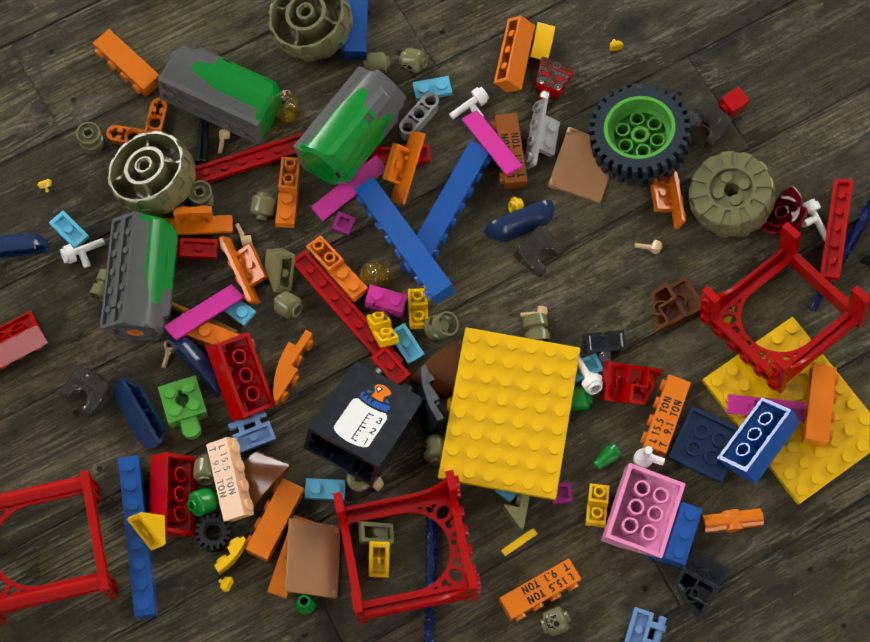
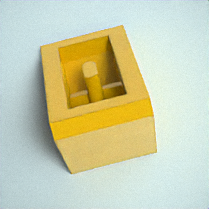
[127,512,166,550]
[369,541,390,578]

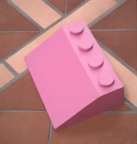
[601,463,685,559]

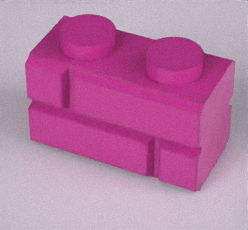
[365,285,407,318]

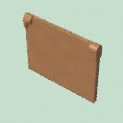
[547,127,609,204]
[285,518,341,599]

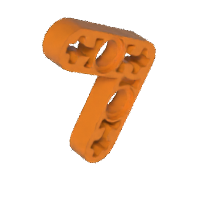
[106,98,168,145]

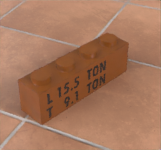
[491,113,527,190]

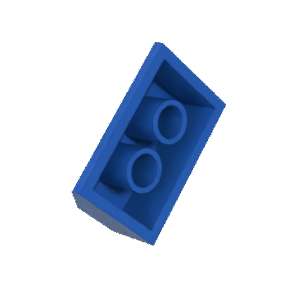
[644,502,702,569]

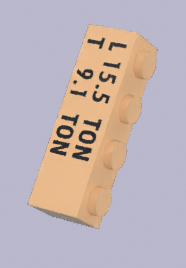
[206,437,254,521]

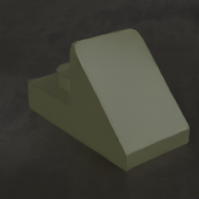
[503,494,530,532]
[358,521,394,546]

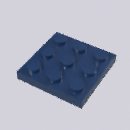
[667,406,739,484]

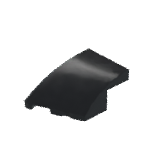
[419,365,444,437]
[674,548,729,621]

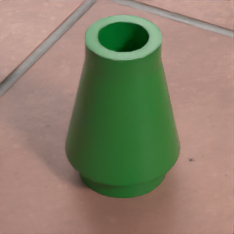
[593,443,623,471]
[295,595,315,615]

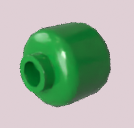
[570,385,593,412]
[187,488,218,516]

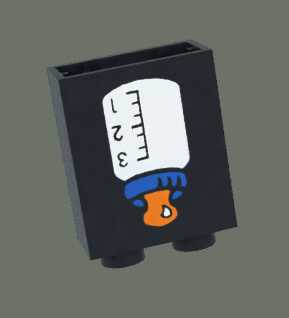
[304,361,424,487]

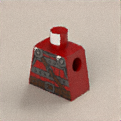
[535,56,574,101]

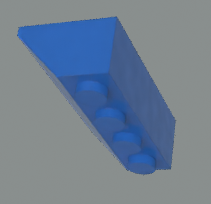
[717,397,800,484]

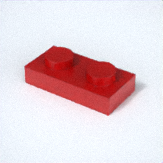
[179,238,219,260]
[371,346,411,385]

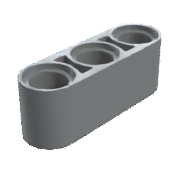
[399,92,439,141]

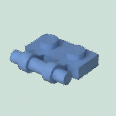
[228,410,276,454]
[624,607,667,642]

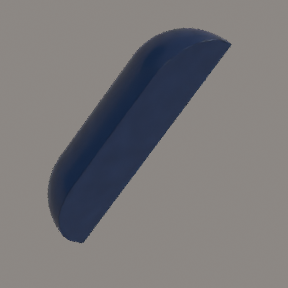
[484,200,554,242]
[0,233,49,259]
[166,336,222,398]
[115,378,166,448]

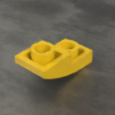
[529,22,555,60]
[408,288,428,329]
[366,311,399,347]
[585,483,609,528]
[214,536,246,575]

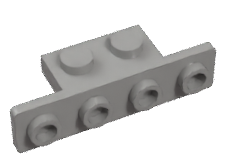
[524,98,560,169]

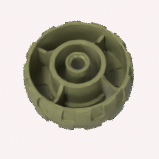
[268,0,353,62]
[107,131,196,217]
[688,151,776,238]

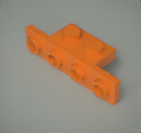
[382,131,426,205]
[650,168,686,229]
[162,205,233,236]
[219,236,268,304]

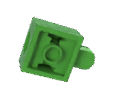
[158,375,209,440]

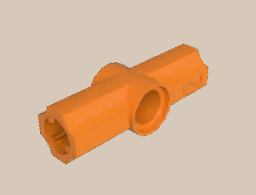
[701,508,764,533]

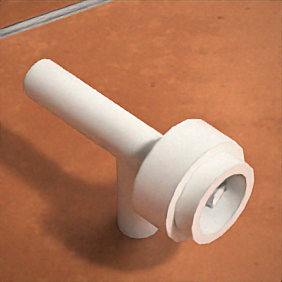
[449,87,489,120]
[801,199,827,241]
[60,238,105,269]
[577,355,603,395]
[633,446,665,469]

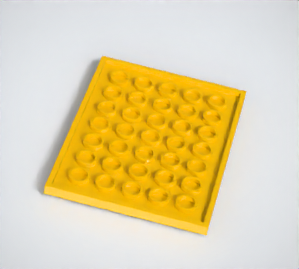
[702,316,870,505]
[438,327,580,500]

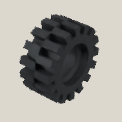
[195,514,232,552]

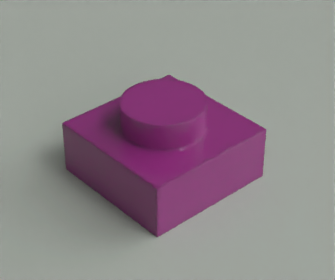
[331,211,356,237]
[552,482,573,505]

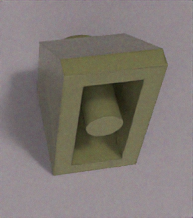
[264,248,295,292]

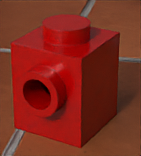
[718,86,750,119]

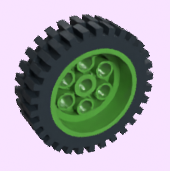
[589,83,691,186]

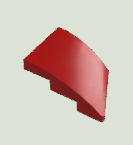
[600,361,662,405]

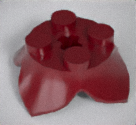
[762,186,808,235]

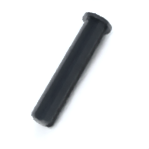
[194,117,209,166]

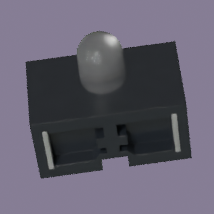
[582,330,626,365]

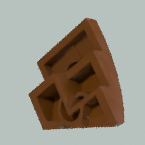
[651,276,701,333]
[409,339,462,398]
[243,451,292,510]

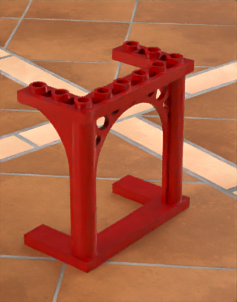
[699,222,870,394]
[0,470,119,626]
[333,470,481,625]

